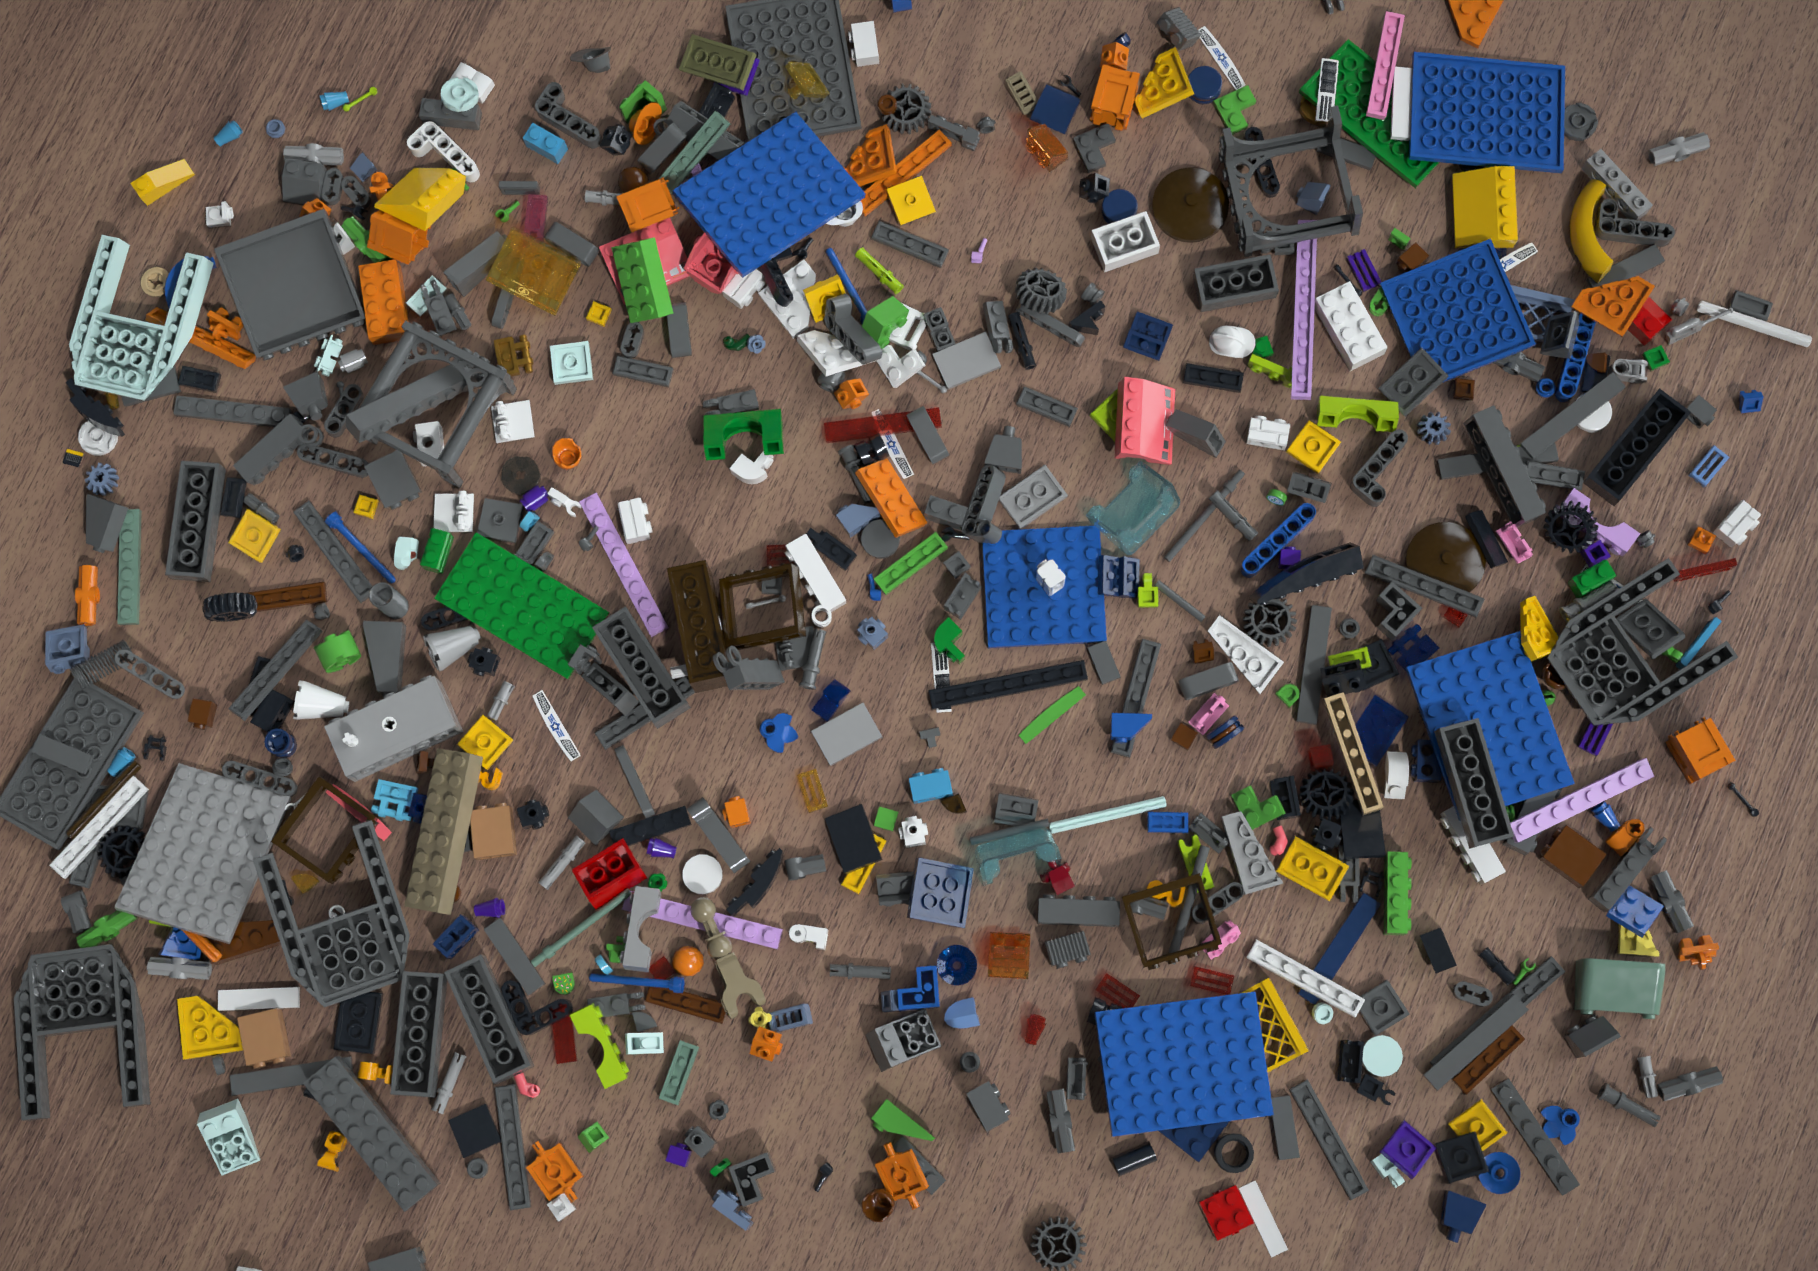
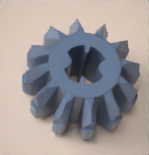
[1417,412,1451,445]
[84,463,119,496]

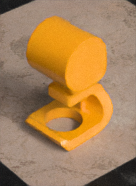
[478,767,503,790]
[1147,880,1185,908]
[357,1062,393,1084]
[317,1130,347,1172]

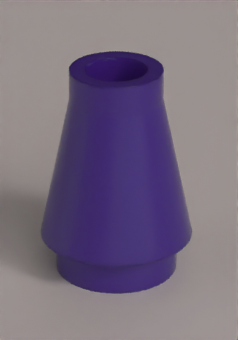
[646,837,677,858]
[474,898,506,918]

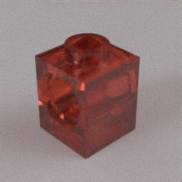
[1307,744,1334,771]

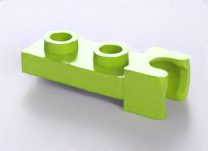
[1248,354,1292,389]
[1177,834,1214,893]

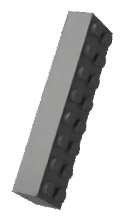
[303,1056,441,1212]

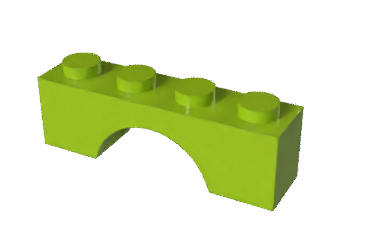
[1317,396,1399,432]
[570,1003,630,1089]

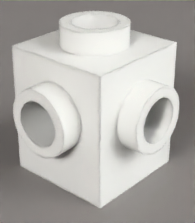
[899,816,928,848]

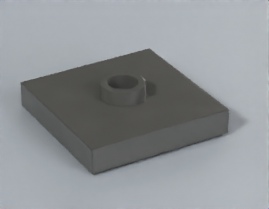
[477,498,524,543]
[1359,979,1410,1036]

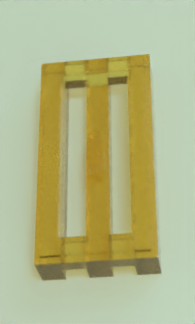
[797,769,828,813]

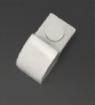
[730,451,773,484]
[1384,751,1409,799]

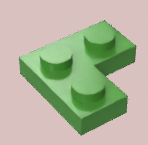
[1213,85,1256,135]
[1232,786,1286,830]

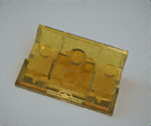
[486,227,582,316]

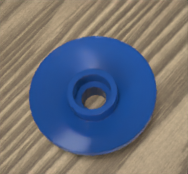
[1479,1152,1521,1194]

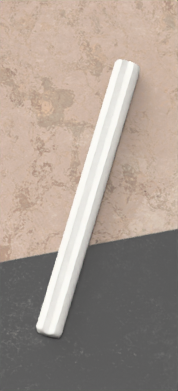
[1697,301,1812,347]

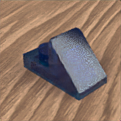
[811,679,851,722]

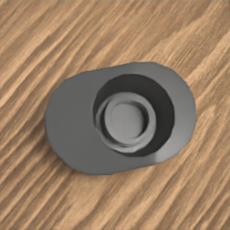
[570,47,611,73]

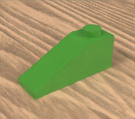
[871,1099,935,1141]

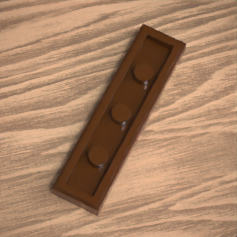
[248,582,328,612]
[645,987,726,1024]
[1451,1025,1525,1095]

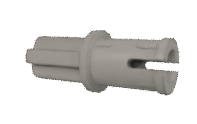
[488,681,515,720]
[1637,1056,1658,1098]

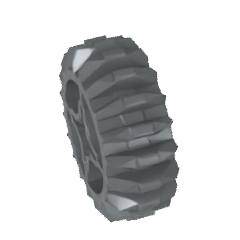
[881,83,931,135]
[1015,267,1067,314]
[1243,598,1297,647]
[1030,1216,1087,1271]

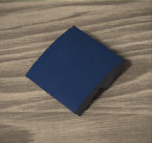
[1030,84,1081,135]
[1123,311,1173,361]
[1098,555,1140,598]

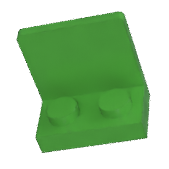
[619,80,667,124]

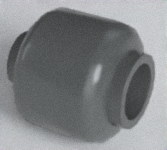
[817,371,846,392]

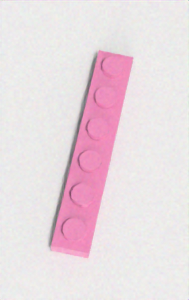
[1366,11,1405,120]

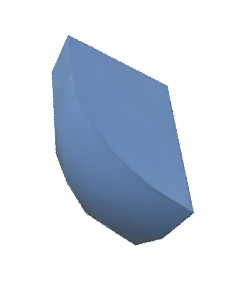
[944,997,980,1029]

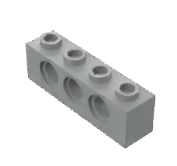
[1582,149,1653,220]

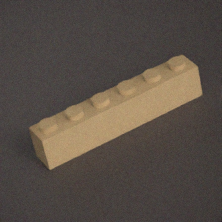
[1323,692,1383,815]

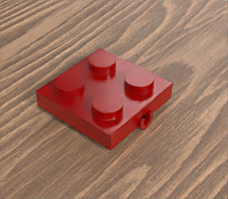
[1198,1185,1254,1241]

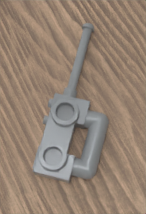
[1665,308,1733,345]

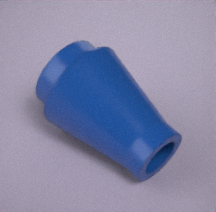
[1591,801,1620,832]

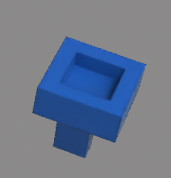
[1739,390,1763,413]

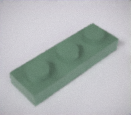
[659,1040,700,1106]

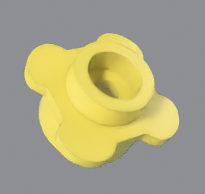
[748,1007,772,1030]

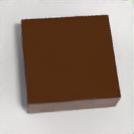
[1453,378,1475,401]
[1170,723,1198,751]

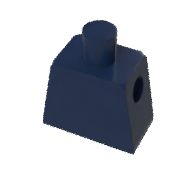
[1440,1190,1487,1243]

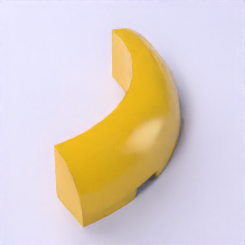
[1570,179,1613,284]

